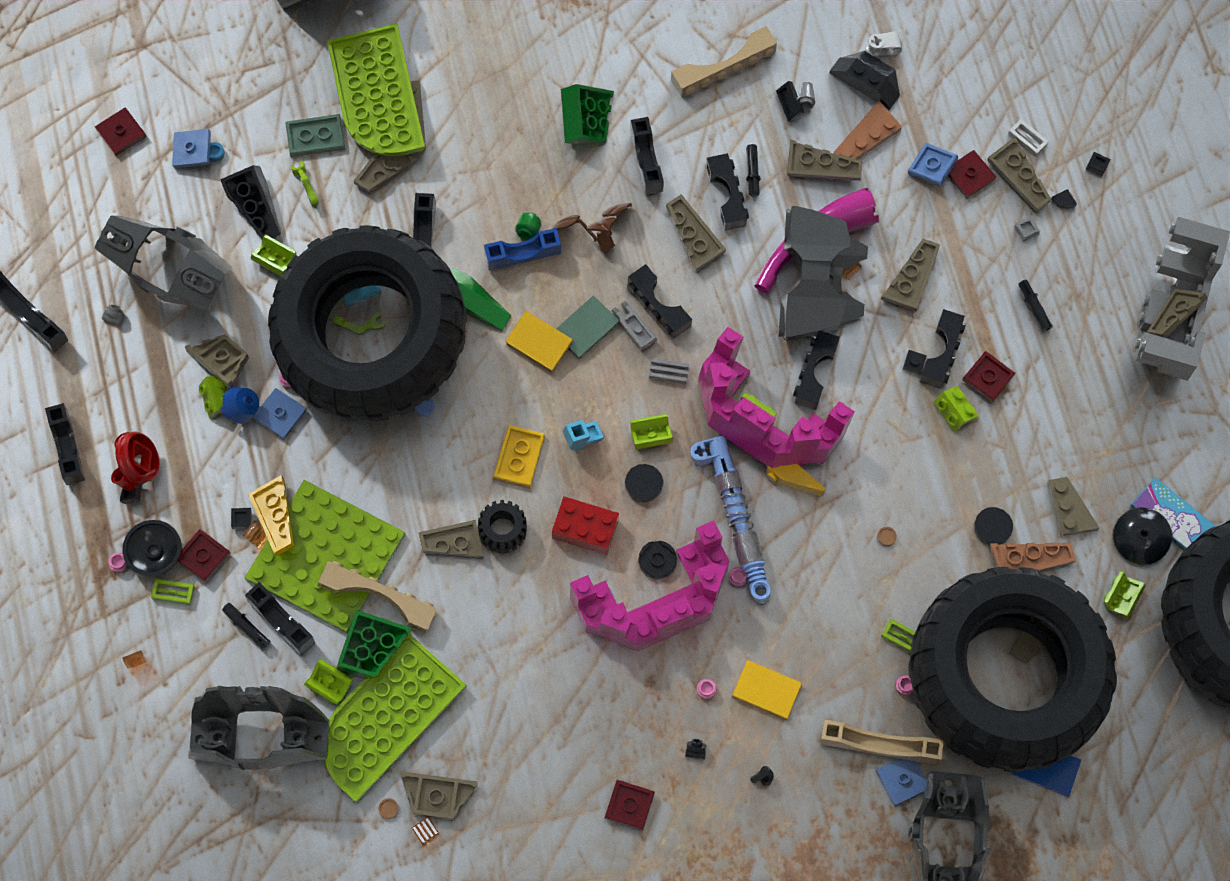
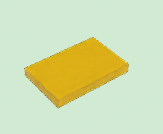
[505,311,573,372]
[493,425,545,488]
[732,660,802,720]

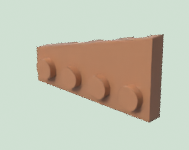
[833,100,902,160]
[989,542,1076,572]

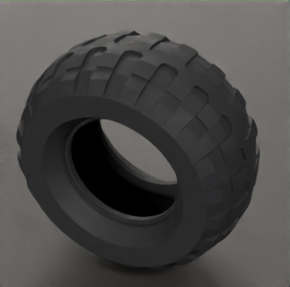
[268,225,467,422]
[1161,520,1230,708]
[908,567,1117,772]

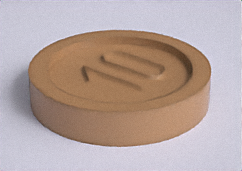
[877,527,897,546]
[378,798,399,819]

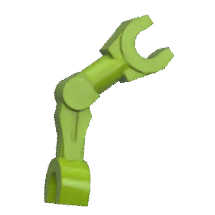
[291,161,319,206]
[333,313,386,335]

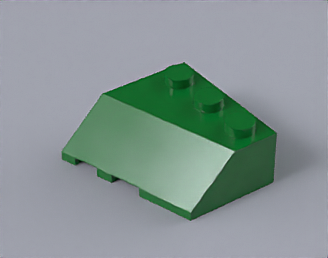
[561,84,614,145]
[336,610,413,678]

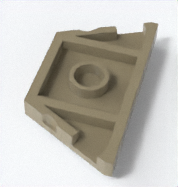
[185,334,249,389]
[400,771,478,820]

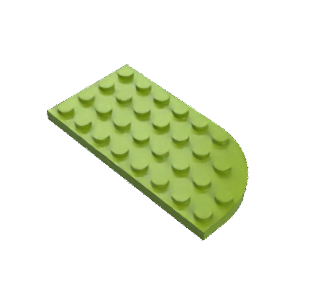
[327,23,426,156]
[324,634,467,803]

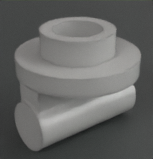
[102,304,123,325]

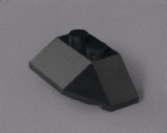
[829,51,900,110]

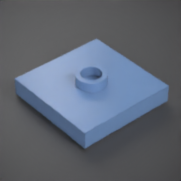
[172,129,211,169]
[908,143,958,187]
[253,388,307,439]
[876,759,927,807]

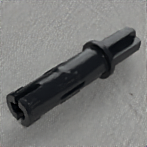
[746,144,761,197]
[1018,279,1053,332]
[222,603,271,650]

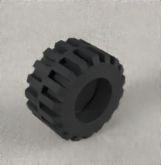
[478,500,527,553]

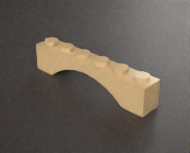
[671,26,777,97]
[317,561,436,634]
[821,719,944,766]

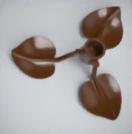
[552,203,632,251]

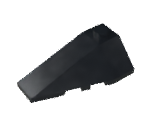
[220,165,282,239]

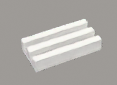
[1008,119,1049,156]

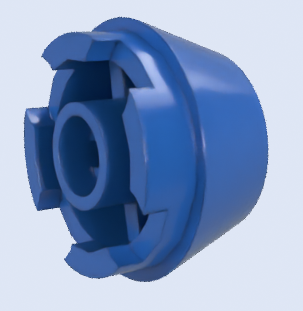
[221,387,259,424]

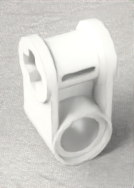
[866,31,902,57]

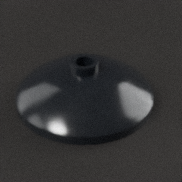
[1113,507,1172,565]
[122,520,182,577]

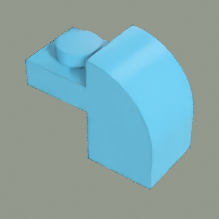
[562,420,604,451]

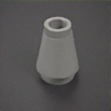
[799,82,815,110]

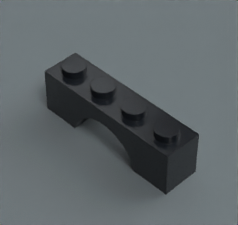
[630,117,664,195]
[706,153,749,231]
[627,264,692,339]
[919,309,966,389]
[793,331,840,410]
[45,403,85,485]
[245,582,315,656]

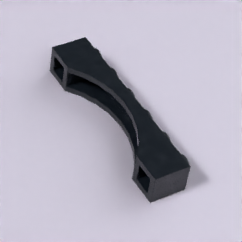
[405,193,436,305]
[0,271,68,353]

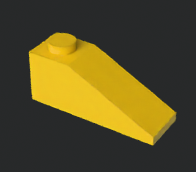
[766,464,826,497]

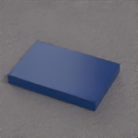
[1012,756,1081,797]

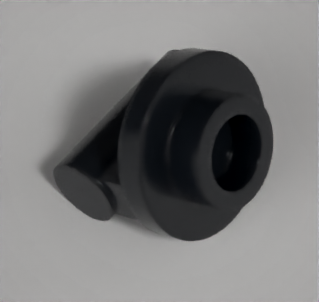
[685,739,707,759]
[750,766,774,786]

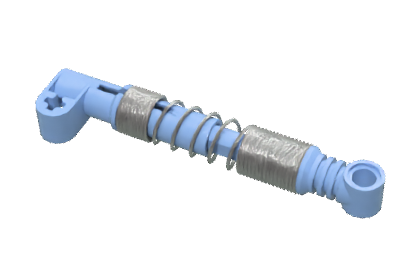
[690,436,771,604]

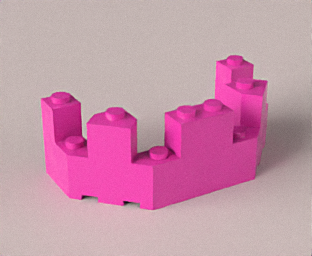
[698,327,855,468]
[570,521,730,651]

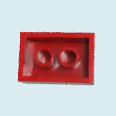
[552,496,619,555]

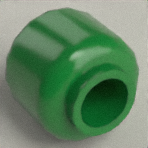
[515,212,542,240]

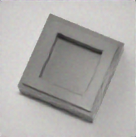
[1014,216,1040,241]

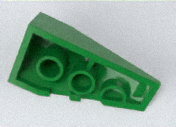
[451,268,511,331]

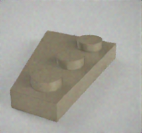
[354,154,416,193]
[1147,289,1208,338]
[1047,477,1099,536]
[418,520,484,558]

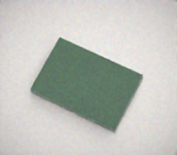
[285,114,345,157]
[556,295,619,359]

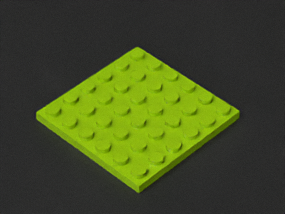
[244,480,405,633]

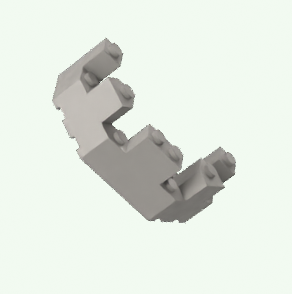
[1135,217,1230,381]

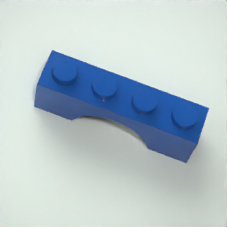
[484,228,561,270]

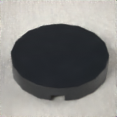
[625,464,663,502]
[974,507,1013,545]
[638,541,677,579]

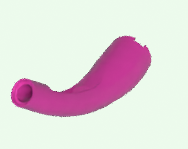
[754,187,879,294]

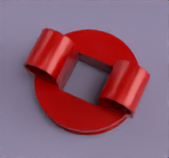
[111,431,160,491]

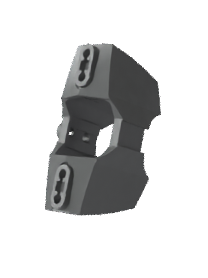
[779,206,868,341]
[95,215,232,312]
[188,686,330,771]
[908,771,991,881]

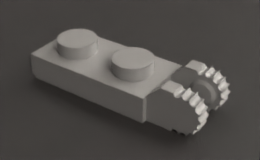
[612,301,657,351]

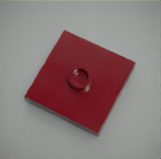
[95,107,147,156]
[948,150,996,198]
[962,351,1016,403]
[178,529,231,583]
[604,780,655,831]

